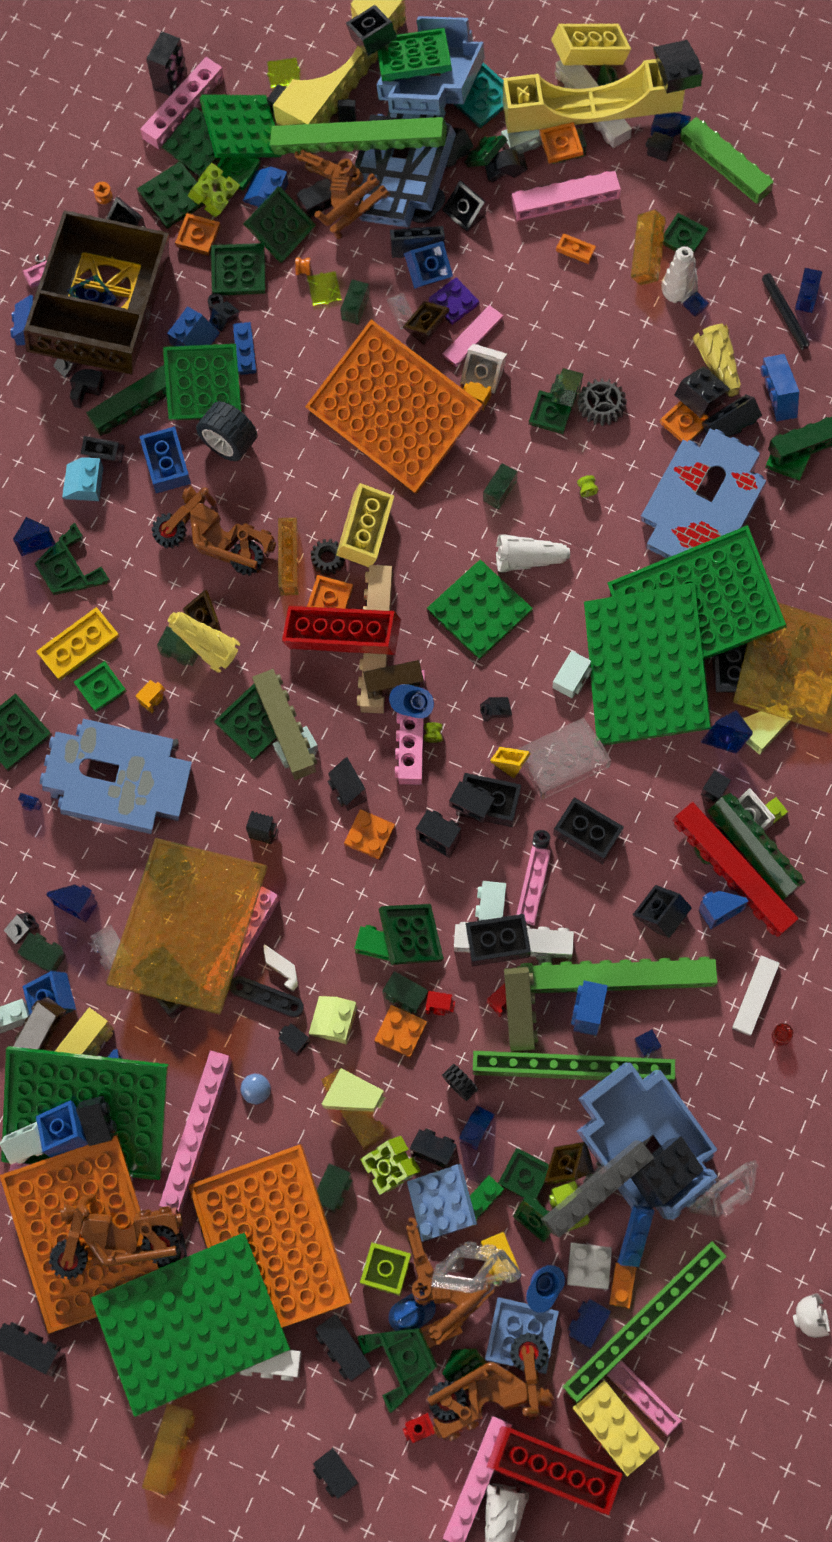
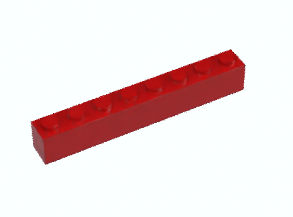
[672,801,799,938]

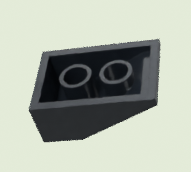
[653,40,703,94]
[712,641,755,693]

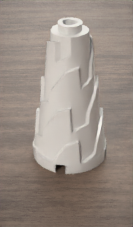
[661,247,698,304]
[496,534,570,572]
[485,1483,529,1542]

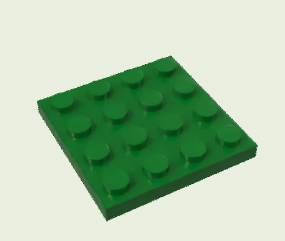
[377,28,452,81]
[200,95,282,158]
[163,344,241,421]
[427,559,533,660]

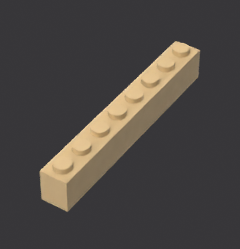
[357,565,393,713]

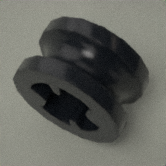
[207,293,224,310]
[532,830,551,849]

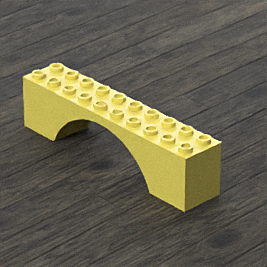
[273,0,406,126]
[503,59,685,133]

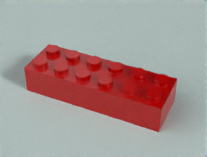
[282,606,401,655]
[486,1426,623,1515]

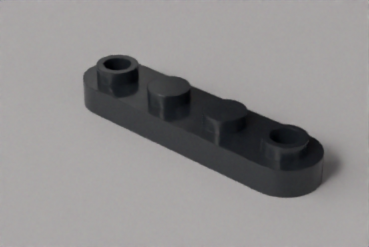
[229,976,304,1018]

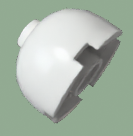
[793,1293,830,1338]

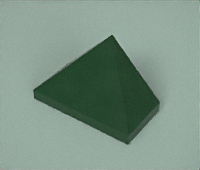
[596,64,619,86]
[442,1348,487,1382]

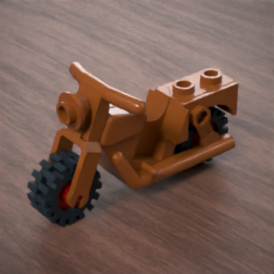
[151,486,276,576]
[49,1194,183,1280]
[427,1333,554,1442]

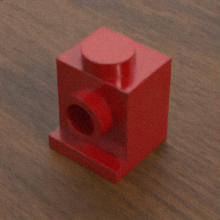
[487,983,507,1017]
[425,991,455,1016]
[403,1413,436,1443]

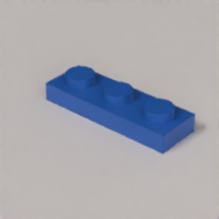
[233,322,257,375]
[618,1205,655,1267]

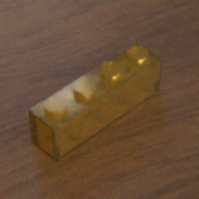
[631,209,666,285]
[278,517,299,596]
[321,1067,386,1150]
[142,1404,195,1495]

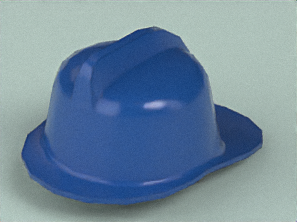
[389,684,434,719]
[526,1265,565,1313]
[389,1292,436,1331]

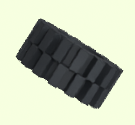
[311,539,345,575]
[442,1064,478,1101]

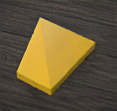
[490,747,531,778]

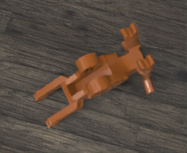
[294,150,390,239]
[406,1218,495,1346]

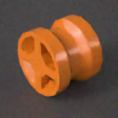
[93,182,113,204]
[295,257,311,276]

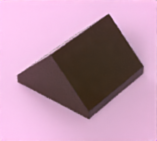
[403,301,450,345]
[183,590,222,632]
[544,1142,595,1184]

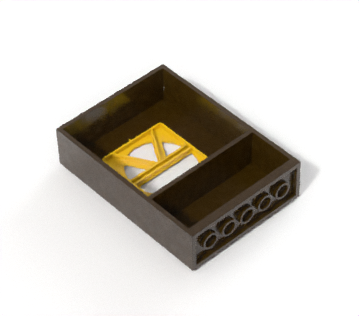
[24,210,169,375]

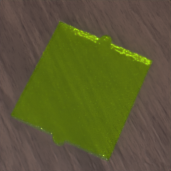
[267,58,301,88]
[307,271,342,305]

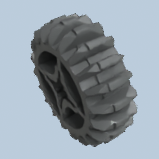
[577,378,627,426]

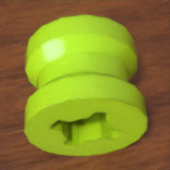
[577,475,599,497]
[424,722,443,743]

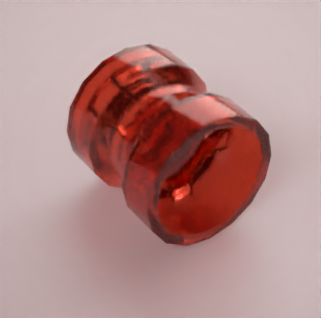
[771,1023,794,1046]

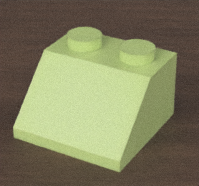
[309,996,357,1044]

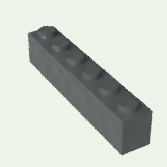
[541,1140,654,1238]

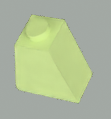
[731,705,792,755]
[322,1069,386,1112]

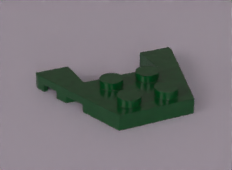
[35,523,110,596]
[357,1328,437,1413]

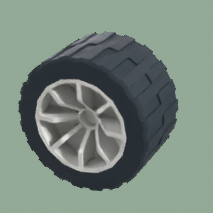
[196,402,258,461]

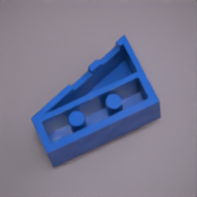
[760,354,799,422]

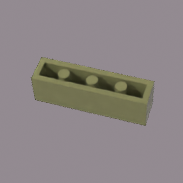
[504,967,538,1051]

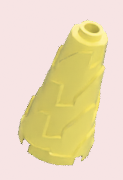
[693,324,741,397]
[168,612,240,673]

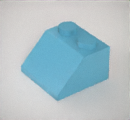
[62,457,103,501]

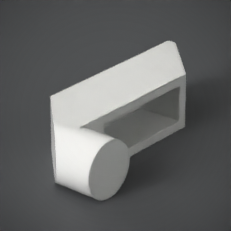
[263,944,298,992]

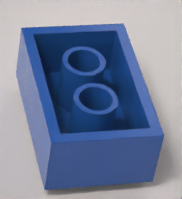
[140,426,191,493]
[571,980,608,1036]

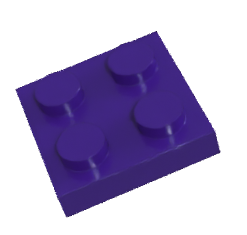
[429,277,479,325]

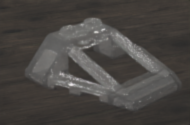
[687,1160,758,1217]
[432,1242,521,1293]

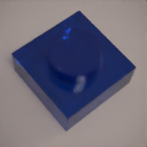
[683,291,709,317]
[18,793,42,811]
[634,1029,662,1057]

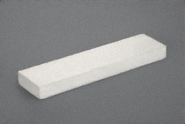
[732,956,779,1036]

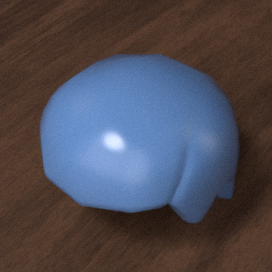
[240,1073,271,1105]

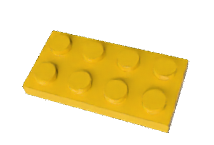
[36,607,120,681]

